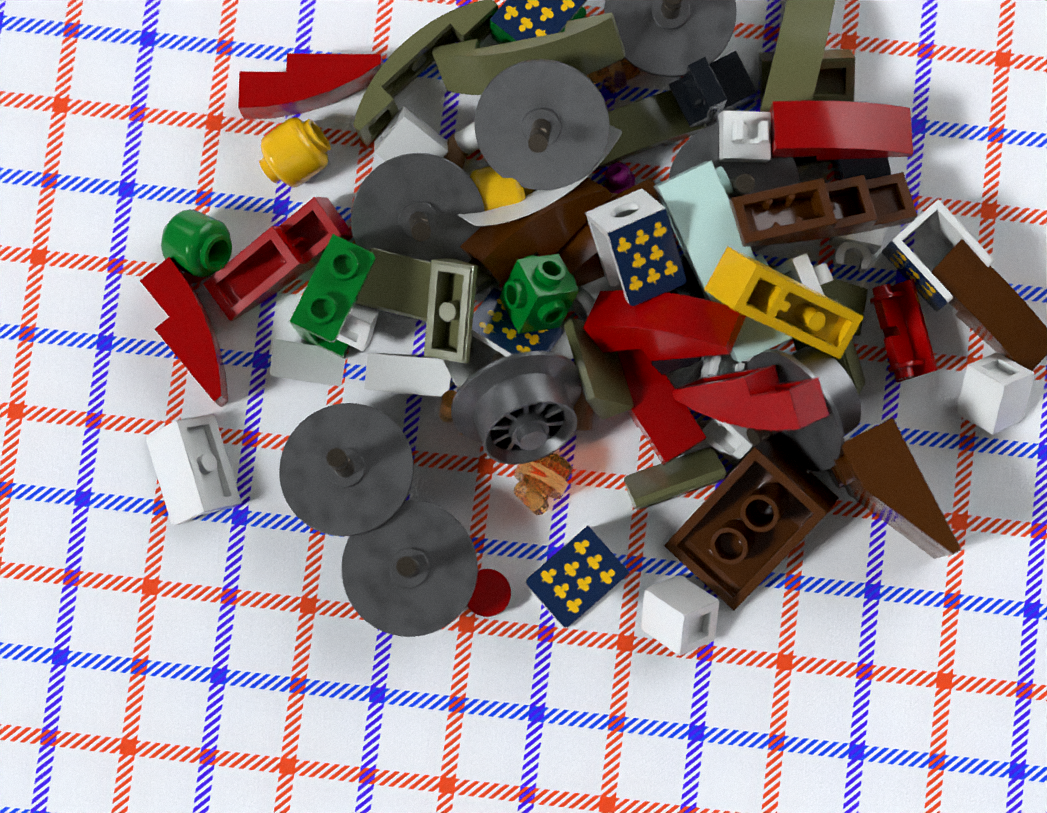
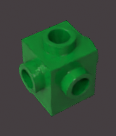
[499,254,579,334]

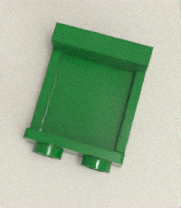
[289,234,376,359]

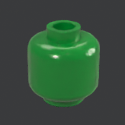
[161,209,232,278]

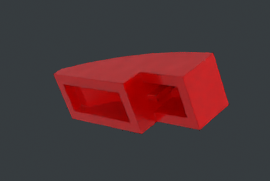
[238,53,383,120]
[769,100,913,160]
[203,197,353,321]
[140,257,228,407]
[583,290,746,361]
[618,349,707,466]
[672,365,829,431]

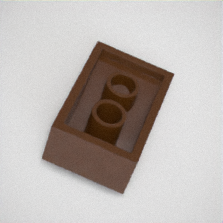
[827,418,962,559]
[664,436,839,611]

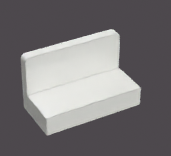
[146,414,242,525]

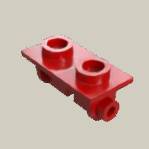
[870,279,938,383]

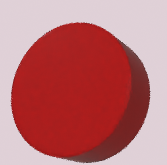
[467,569,511,617]

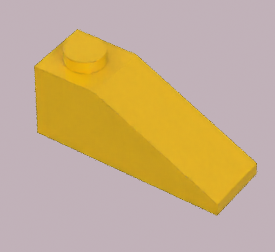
[704,246,864,359]

